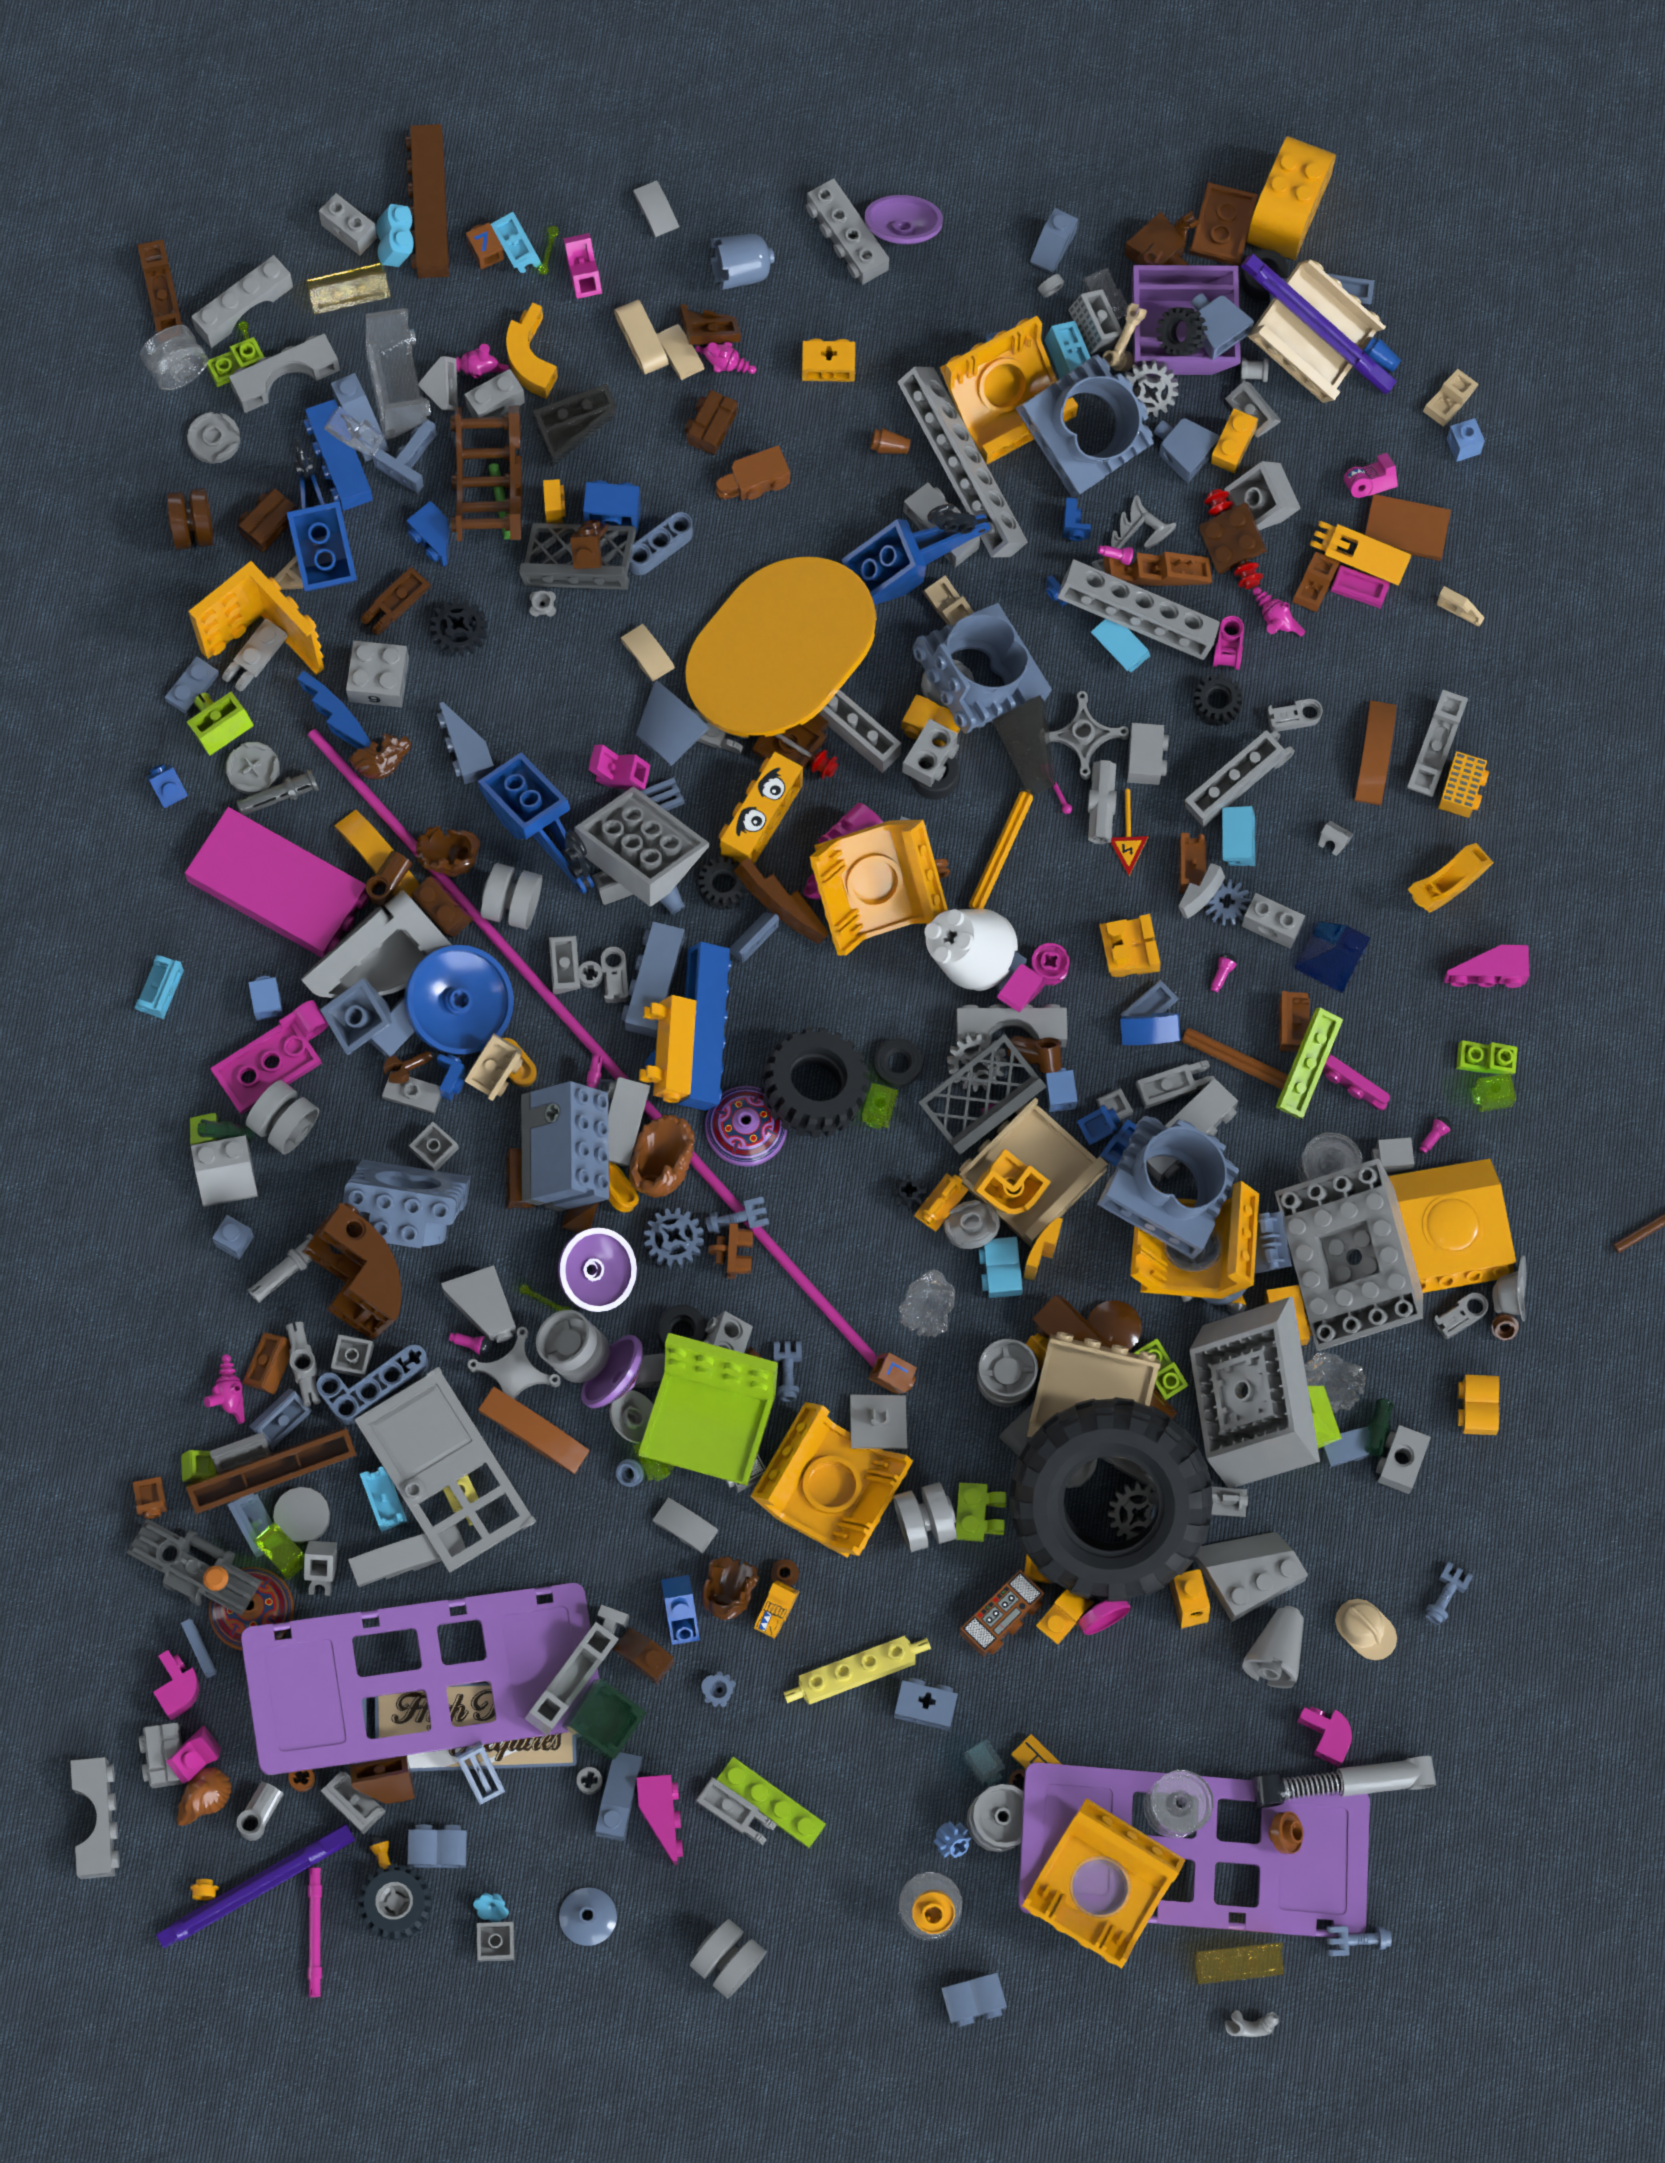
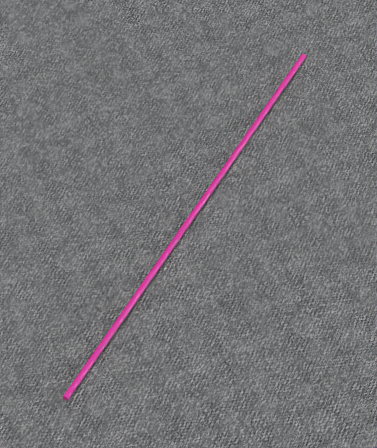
[308,729,878,1368]

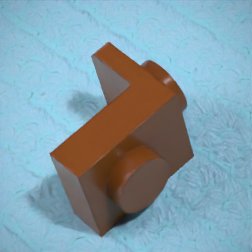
[133,1477,168,1519]

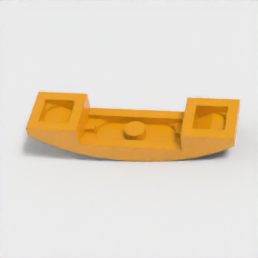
[334,810,420,899]

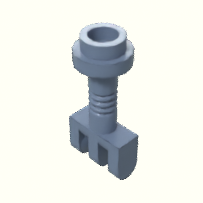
[706,1197,769,1234]
[774,1341,802,1402]
[1425,1561,1473,1625]
[1327,1925,1392,1956]

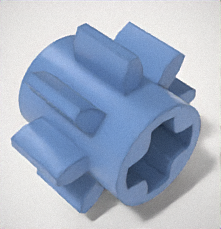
[934,1821,971,1858]

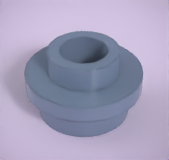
[616,1459,644,1487]

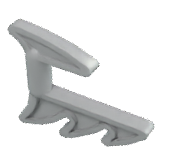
[1111,495,1176,549]

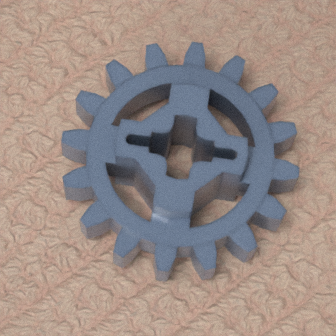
[644,1208,704,1269]

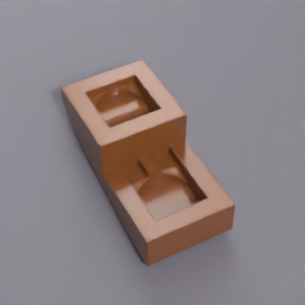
[1293,552,1340,612]

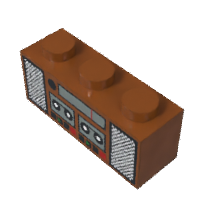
[959,1570,1044,1658]

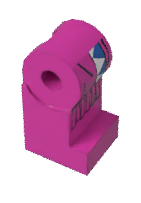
[1343,453,1398,498]

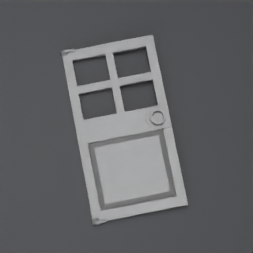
[354,1367,536,1573]

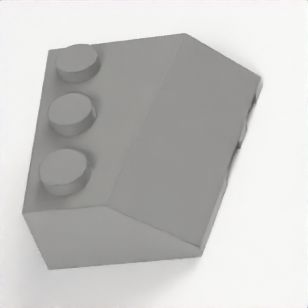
[1194,1532,1308,1622]

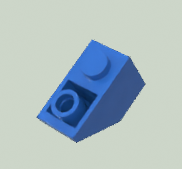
[407,501,450,567]
[661,1575,700,1645]

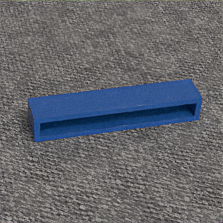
[677,942,731,1111]

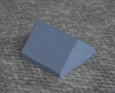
[320,978,392,1055]

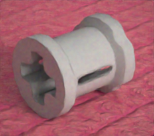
[1240,357,1268,382]

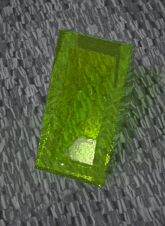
[253,1522,305,1581]

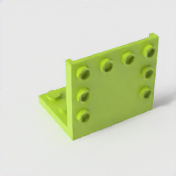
[639,1333,778,1486]

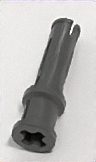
[236,768,319,816]

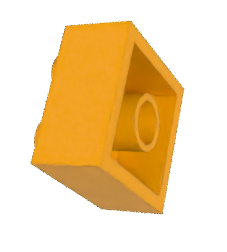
[543,479,566,524]

